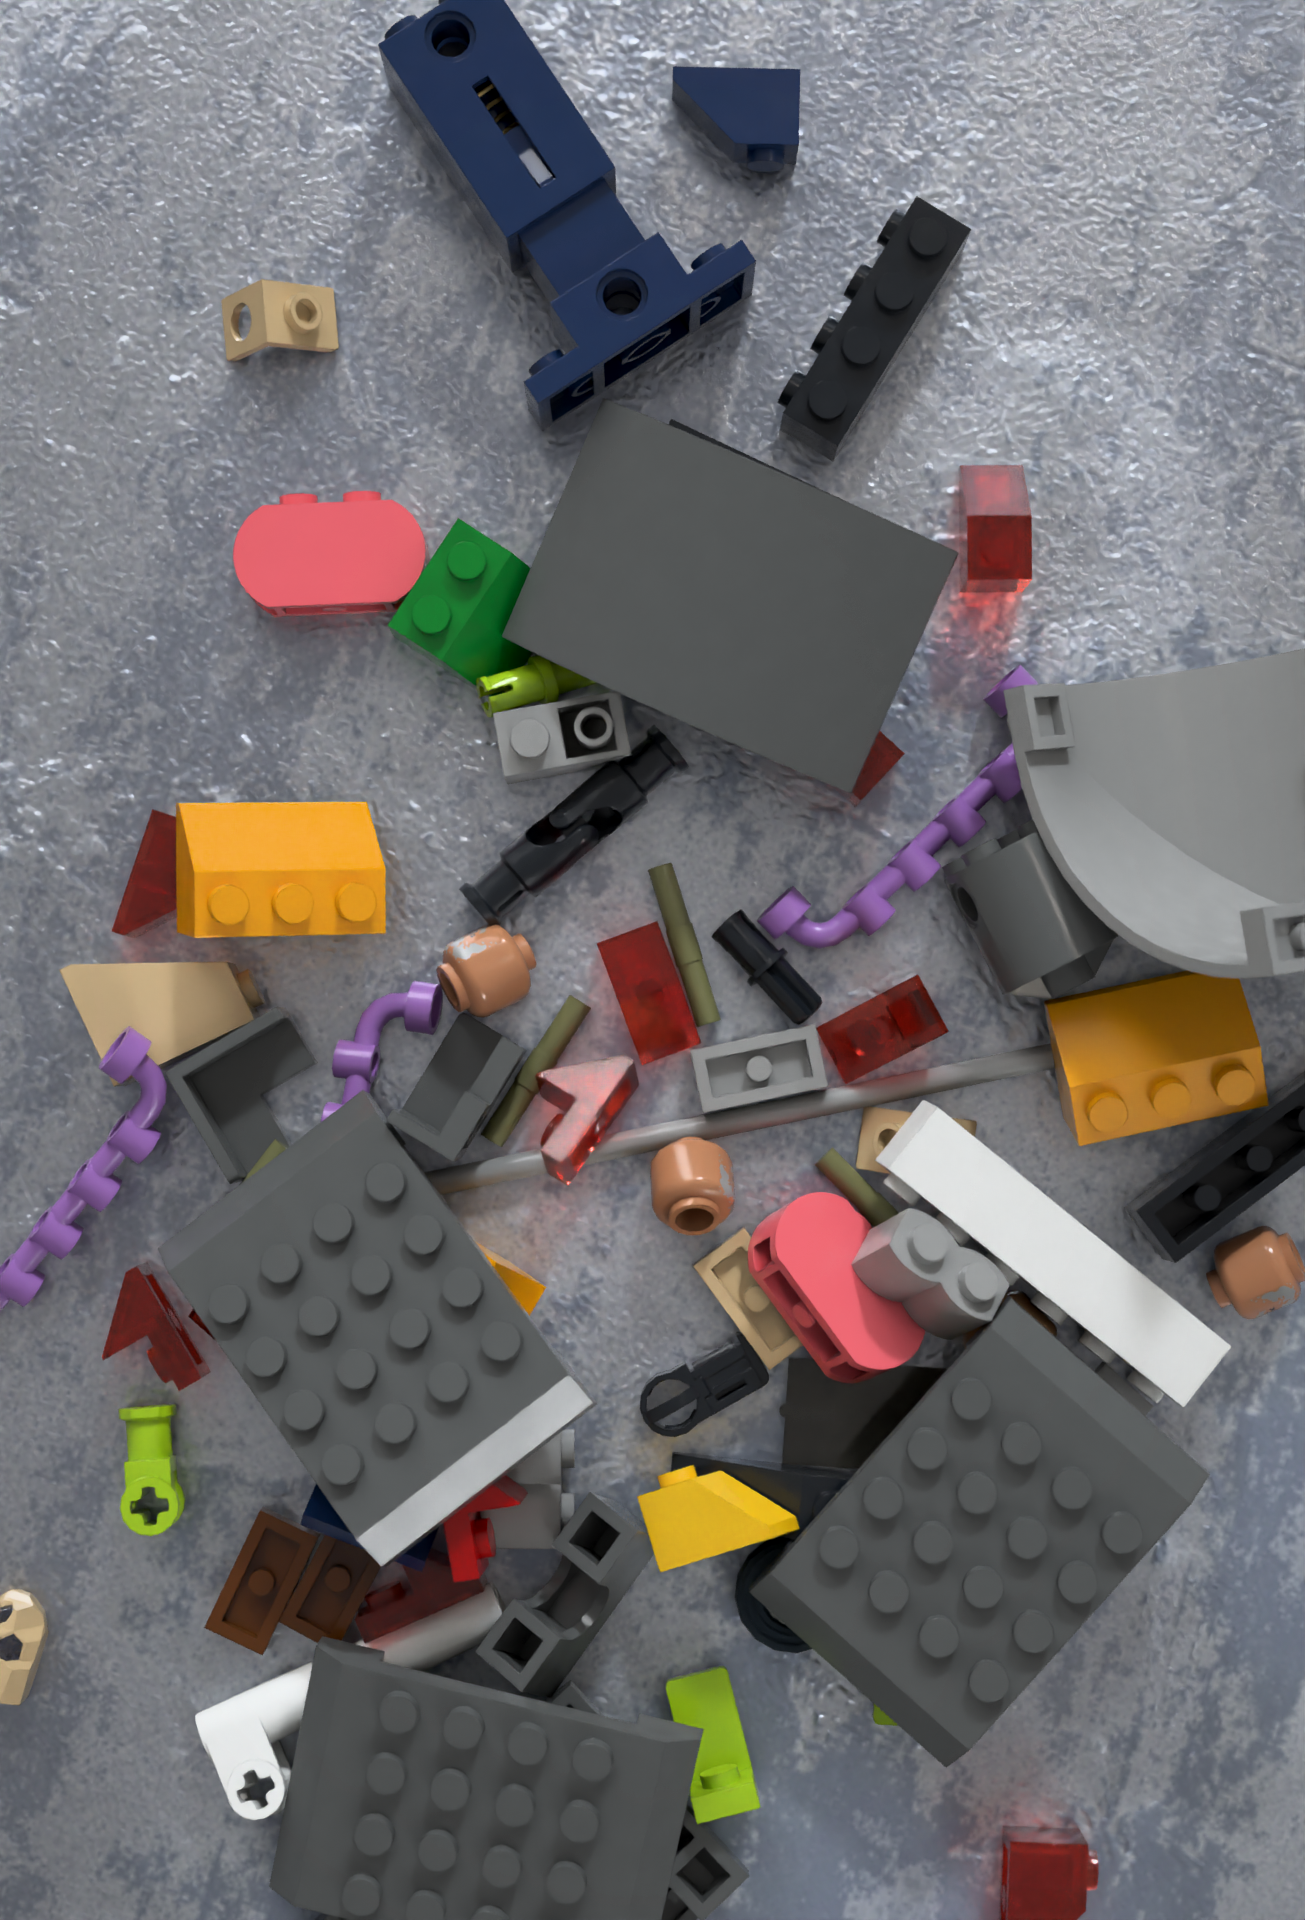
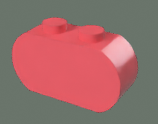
[233,491,430,617]
[748,1192,925,1383]

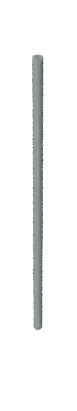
[424,1043,1055,1195]

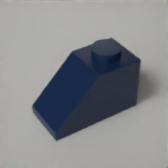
[672,66,800,172]

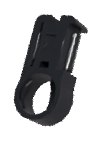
[640,1332,769,1437]

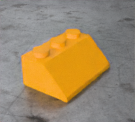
[176,802,386,938]
[1044,970,1269,1146]

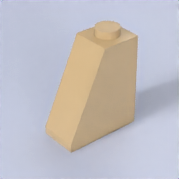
[59,961,265,1086]

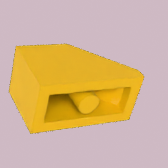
[637,1465,800,1572]

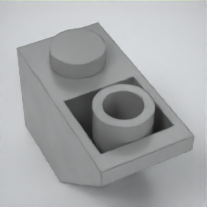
[493,691,631,784]

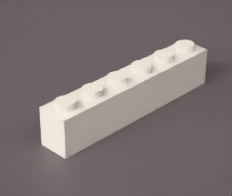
[875,1100,1232,1408]

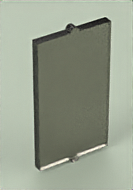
[779,1357,948,1469]

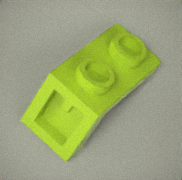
[666,1666,761,1824]

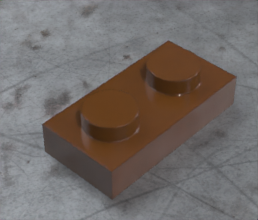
[204,1507,321,1655]
[279,1535,381,1643]

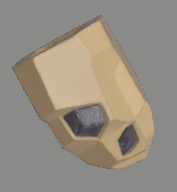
[0,1589,49,1706]

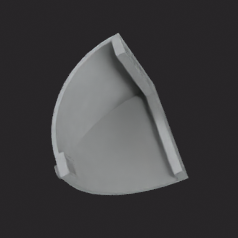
[1004,648,1305,979]

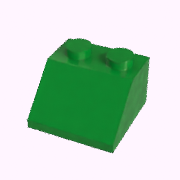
[388,518,533,698]

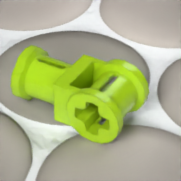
[118,1404,186,1536]

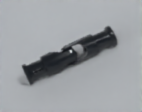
[459,725,689,926]

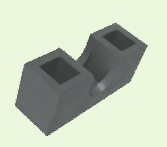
[475,1492,654,1698]

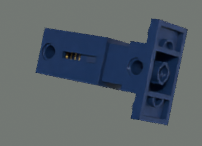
[378,0,756,432]

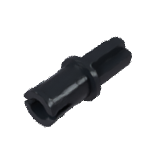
[711,909,822,1025]

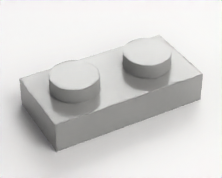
[690,1024,828,1113]

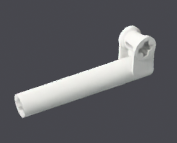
[195,1582,506,1820]

